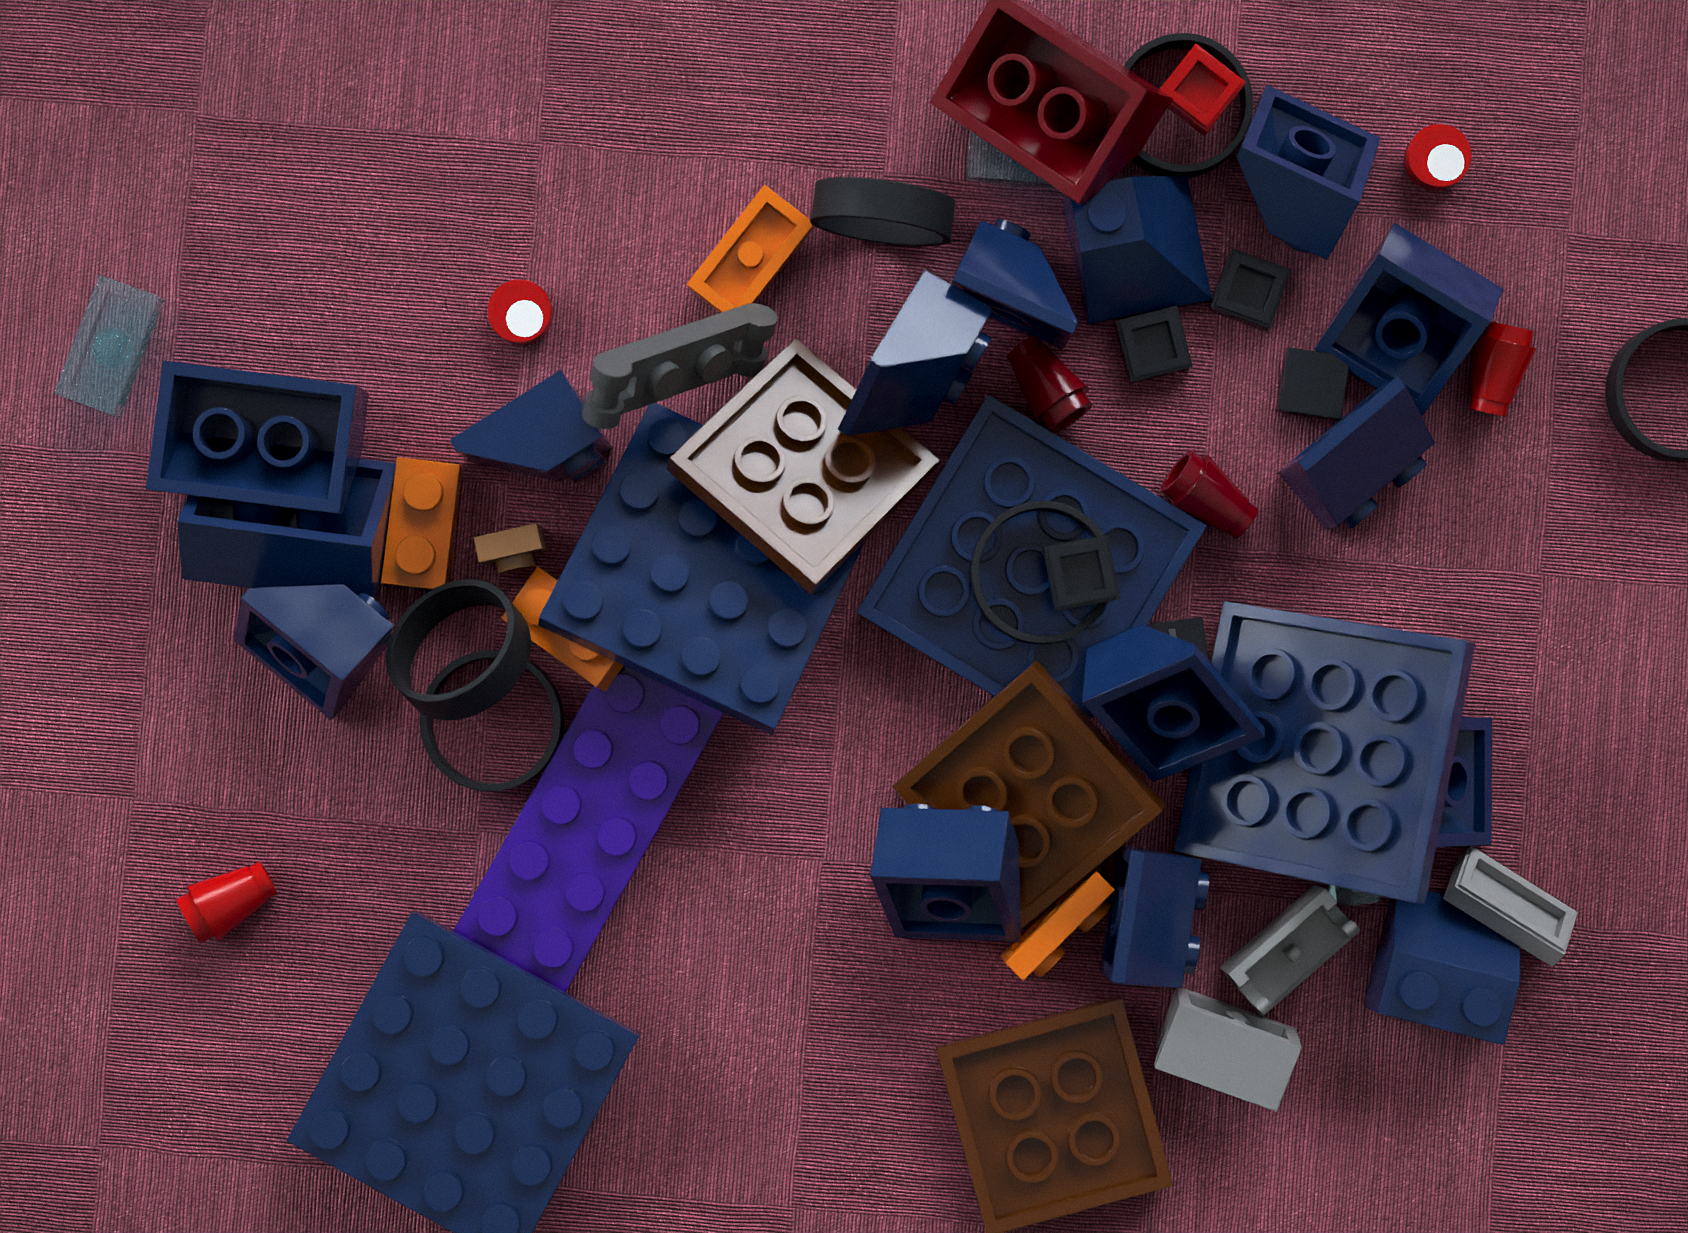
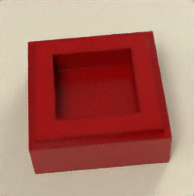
[1160,43,1246,137]

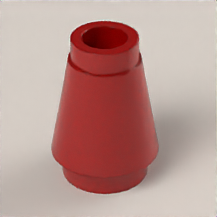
[1468,322,1537,417]
[176,861,278,944]

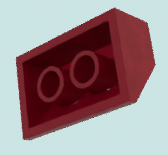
[929,0,1173,204]

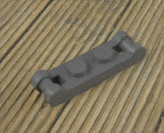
[581,303,778,429]

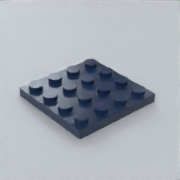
[856,394,1207,720]
[538,403,866,736]
[1174,601,1476,904]
[286,910,641,1233]

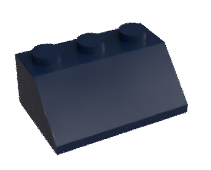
[146,361,369,514]
[177,459,396,599]

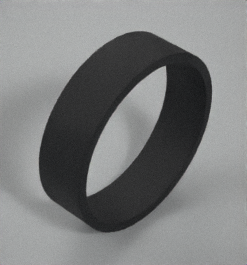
[1124,33,1253,178]
[810,177,956,246]
[1605,318,1688,461]
[970,501,1113,644]
[386,579,531,721]
[420,650,564,791]

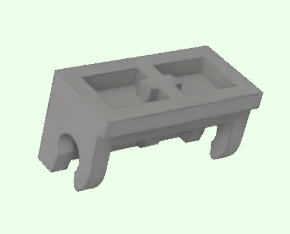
[1219,885,1360,1017]
[1154,987,1302,1112]

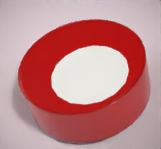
[1404,124,1472,191]
[488,279,553,345]

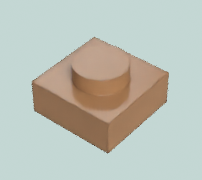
[473,523,548,574]

